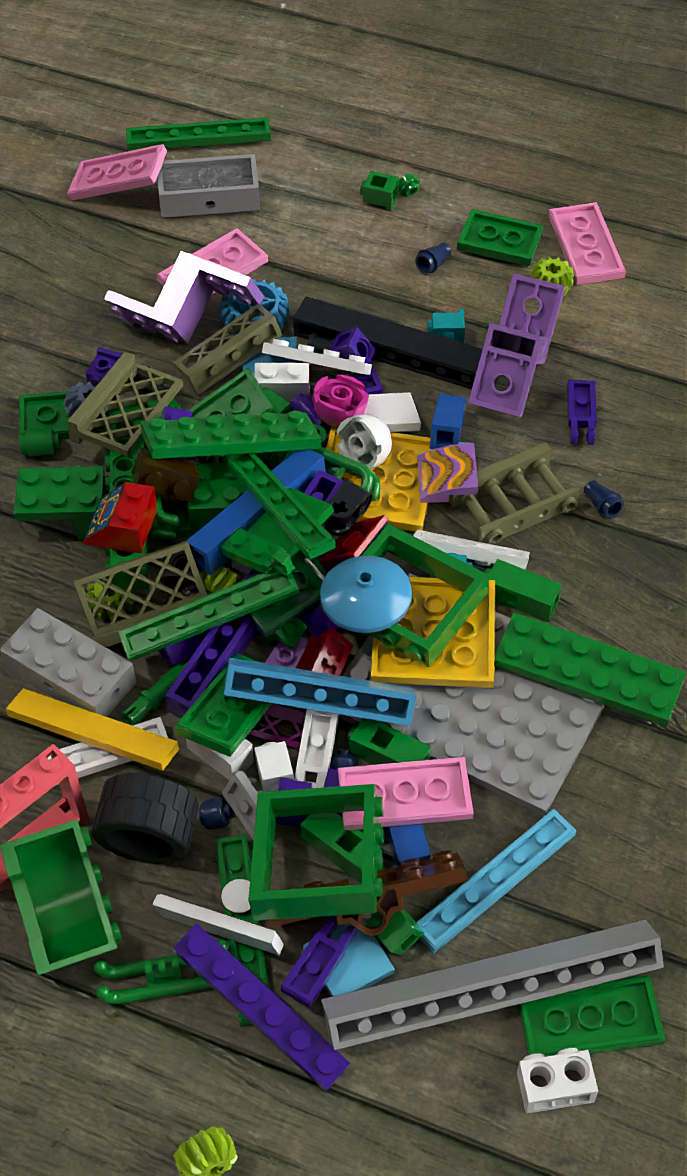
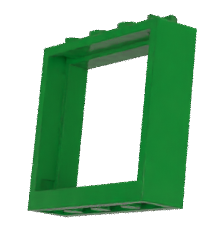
[361,524,489,667]
[248,784,384,921]

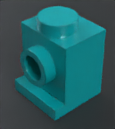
[427,309,465,343]

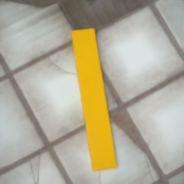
[6,688,179,771]

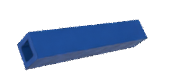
[187,450,326,575]

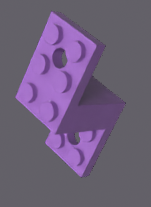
[104,251,264,344]
[468,273,566,417]

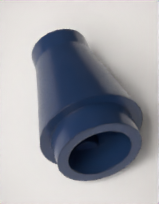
[415,242,451,273]
[584,480,624,519]

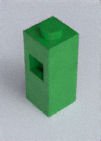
[485,559,562,622]
[347,718,431,765]
[300,813,381,883]

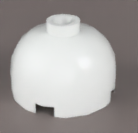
[336,414,392,470]

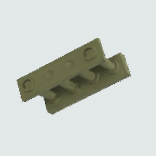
[449,442,581,544]

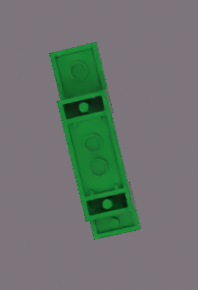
[14,463,247,540]

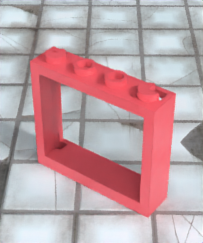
[0,744,90,891]

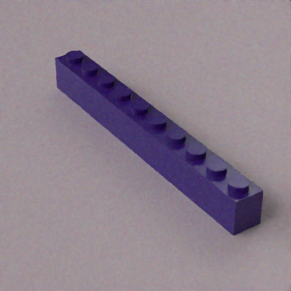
[166,470,344,718]

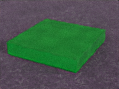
[19,391,70,439]

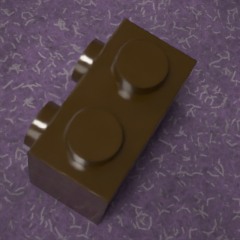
[131,447,200,502]

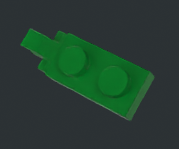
[220,528,295,576]

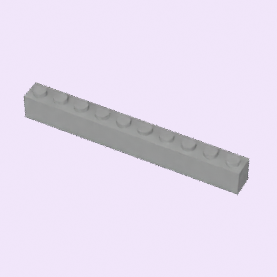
[321,920,664,1050]

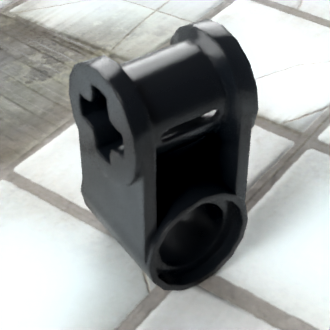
[325,480,373,536]

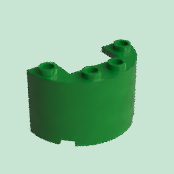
[0,819,122,975]

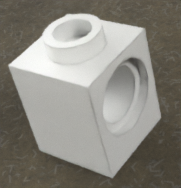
[254,741,294,792]

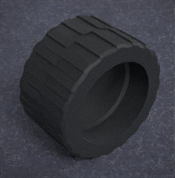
[91,773,199,864]

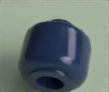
[329,749,359,770]
[199,797,233,829]

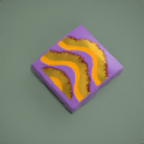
[417,443,478,503]

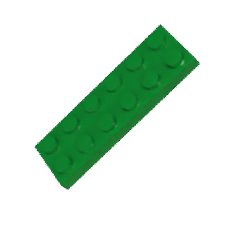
[141,411,322,459]
[494,612,687,727]

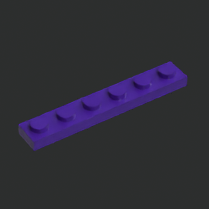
[172,923,350,1092]

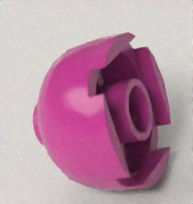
[313,375,369,428]

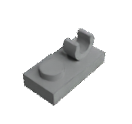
[222,771,277,840]

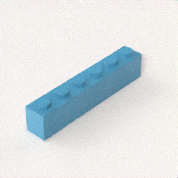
[224,657,417,726]

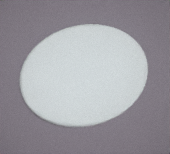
[221,879,251,913]

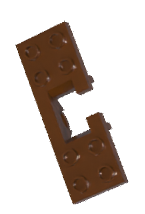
[267,850,468,935]

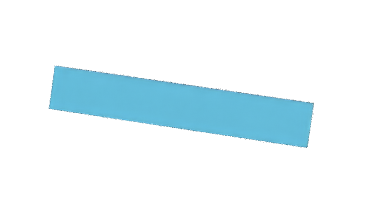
[416,809,576,954]

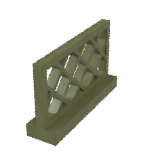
[68,352,183,457]
[73,541,208,647]

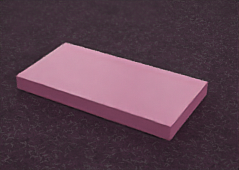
[67,144,167,201]
[548,202,626,285]
[157,228,268,294]
[338,757,474,831]

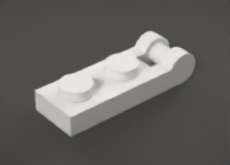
[294,709,339,788]

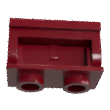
[296,627,354,676]

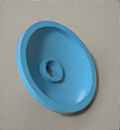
[320,556,412,633]

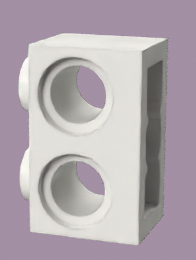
[517,1048,598,1114]

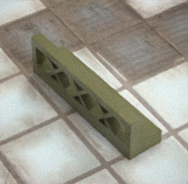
[173,304,283,395]

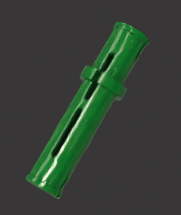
[121,656,190,726]

